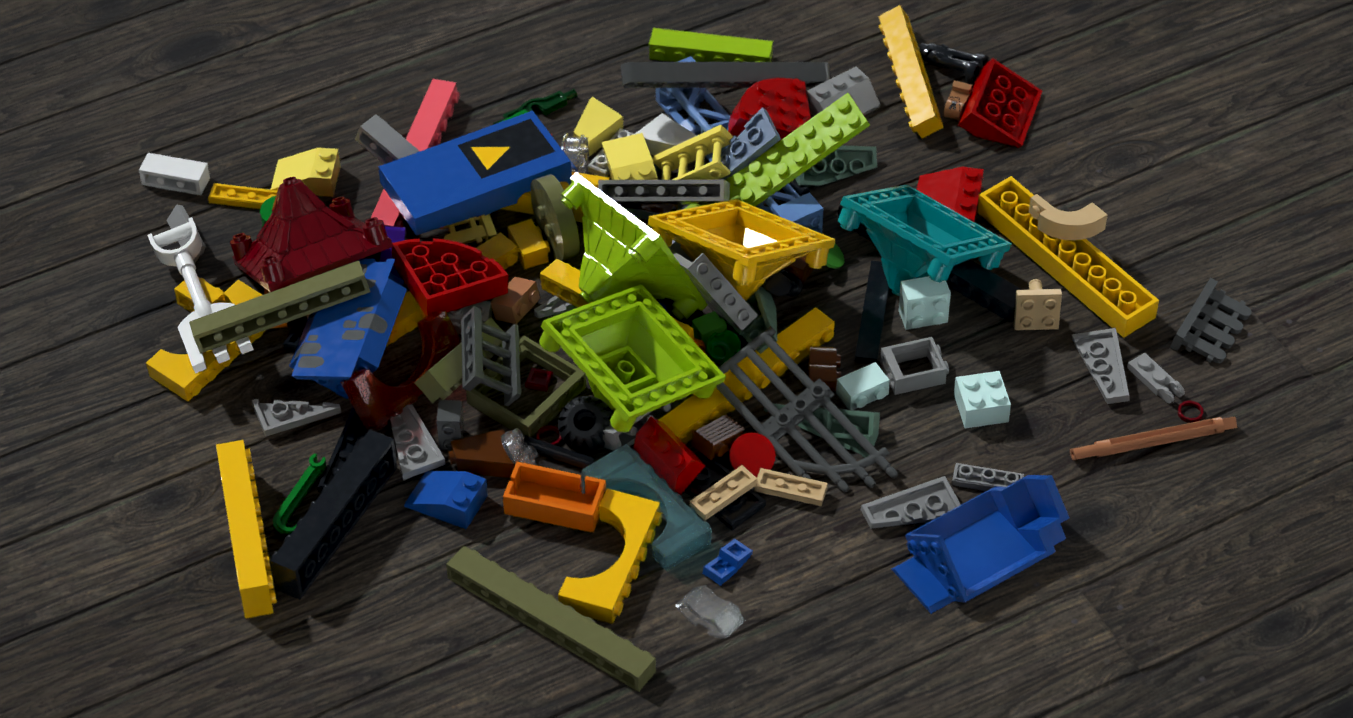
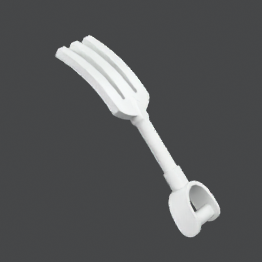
[148,217,254,374]

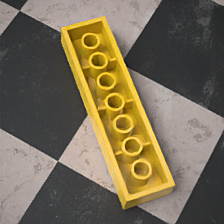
[216,440,277,619]

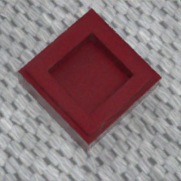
[525,368,553,392]

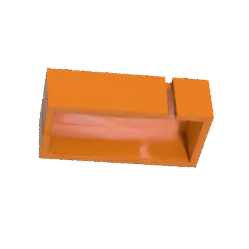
[503,462,606,533]

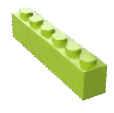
[649,28,773,62]

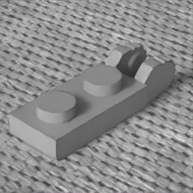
[1127,353,1185,403]

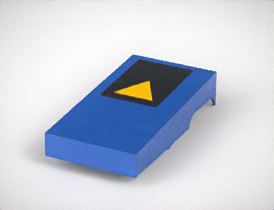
[378,111,578,235]

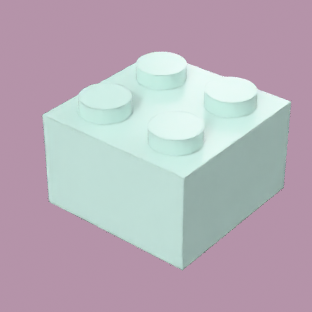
[898,276,951,330]
[954,371,1011,428]

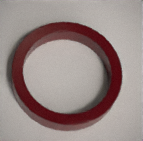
[1177,401,1204,423]
[537,425,562,446]

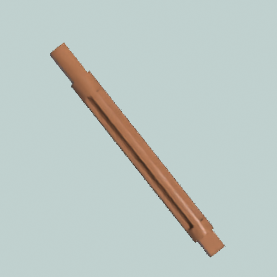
[1070,417,1237,460]

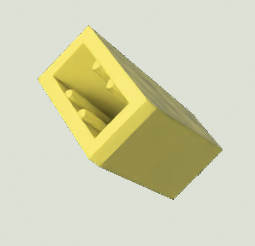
[573,97,623,157]

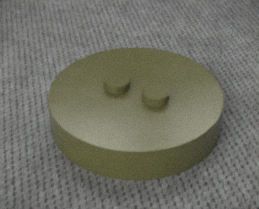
[530,174,580,261]

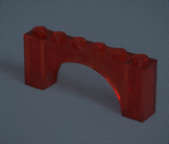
[340,310,462,429]

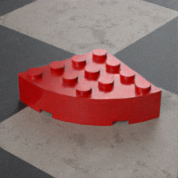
[728,78,811,145]
[392,239,508,319]

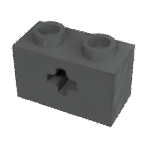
[437,400,465,451]

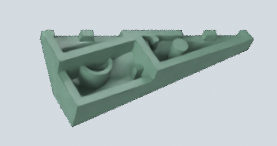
[764,403,880,457]

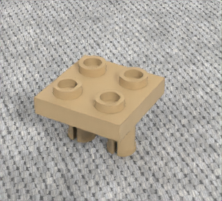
[1014,279,1062,330]

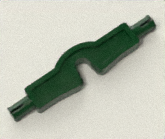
[493,89,578,125]

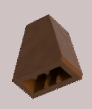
[448,429,516,478]

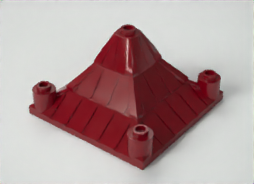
[230,177,393,292]

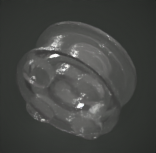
[561,133,589,174]

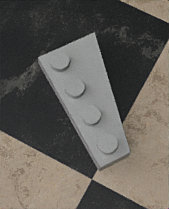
[1072,328,1130,404]

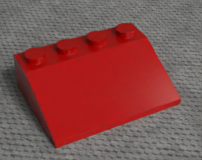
[958,58,1042,148]
[917,167,984,222]

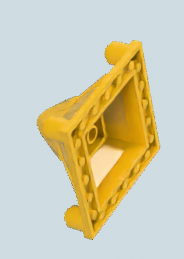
[648,199,835,301]

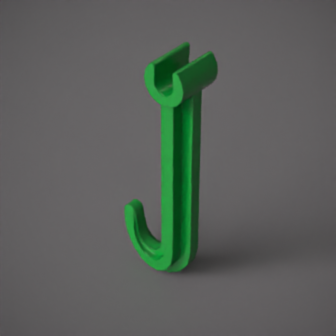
[273,453,327,536]

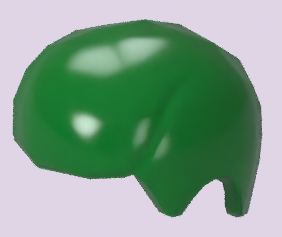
[705,330,741,365]

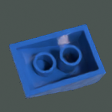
[404,471,488,529]

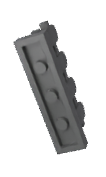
[1170,277,1252,363]

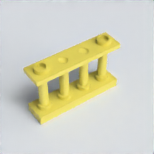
[653,125,733,180]

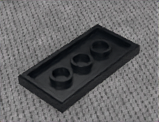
[684,451,766,531]

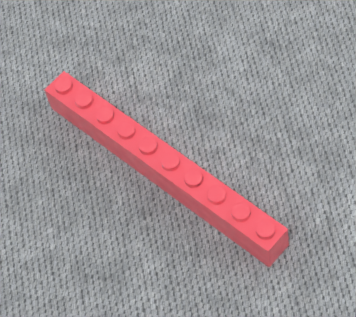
[371,79,460,227]

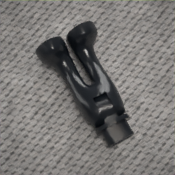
[918,43,989,86]

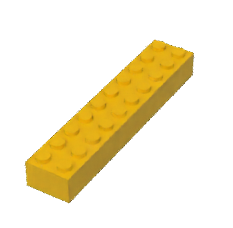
[977,176,1159,338]

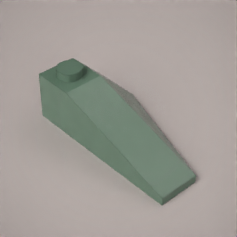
[795,145,877,186]
[727,287,777,353]

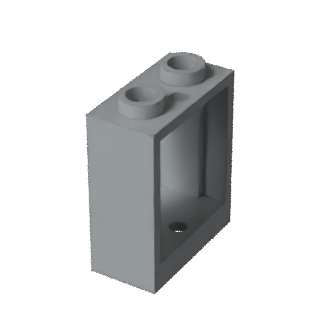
[880,337,949,395]

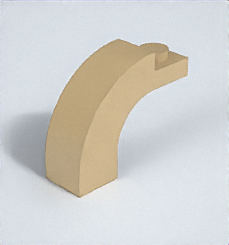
[1029,194,1107,240]

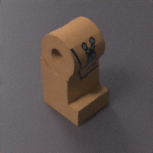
[944,81,972,121]

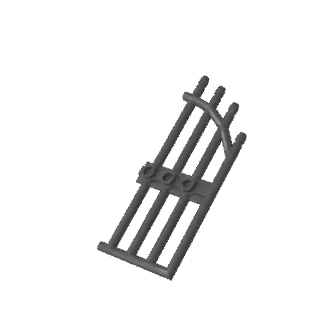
[716,326,898,493]

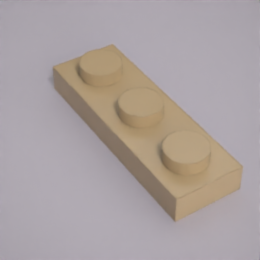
[690,465,757,521]
[754,468,828,506]

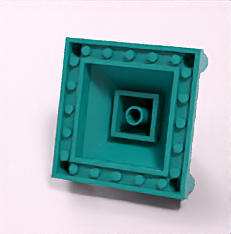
[838,185,1012,296]

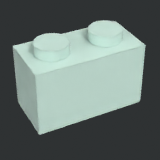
[836,362,890,410]

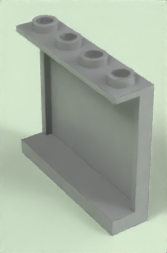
[669,240,758,331]

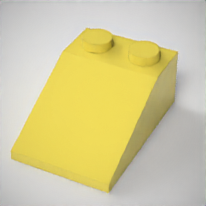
[602,133,658,180]
[270,148,340,197]

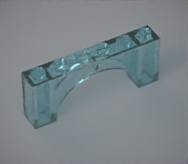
[582,444,712,571]

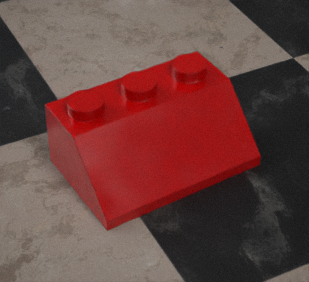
[633,417,705,500]

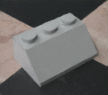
[807,67,880,116]

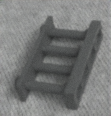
[461,307,522,407]

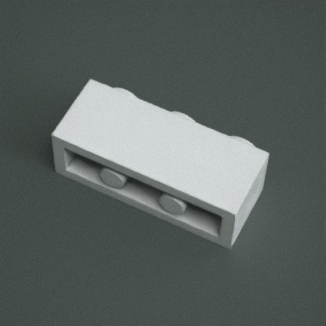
[139,153,210,195]

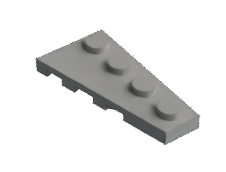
[387,398,445,480]
[861,476,961,529]

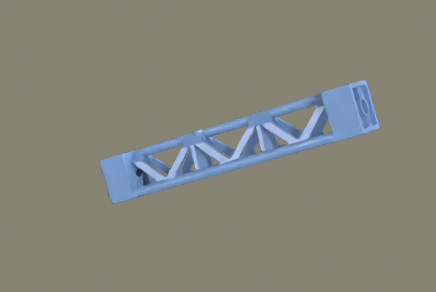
[656,56,823,234]

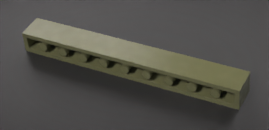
[446,546,656,692]

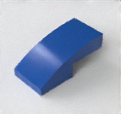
[702,539,753,586]

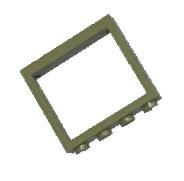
[466,336,587,438]

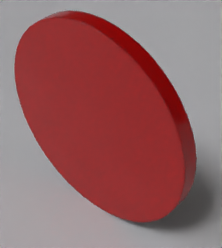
[729,433,775,478]

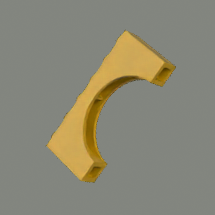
[146,280,266,402]
[558,488,663,624]

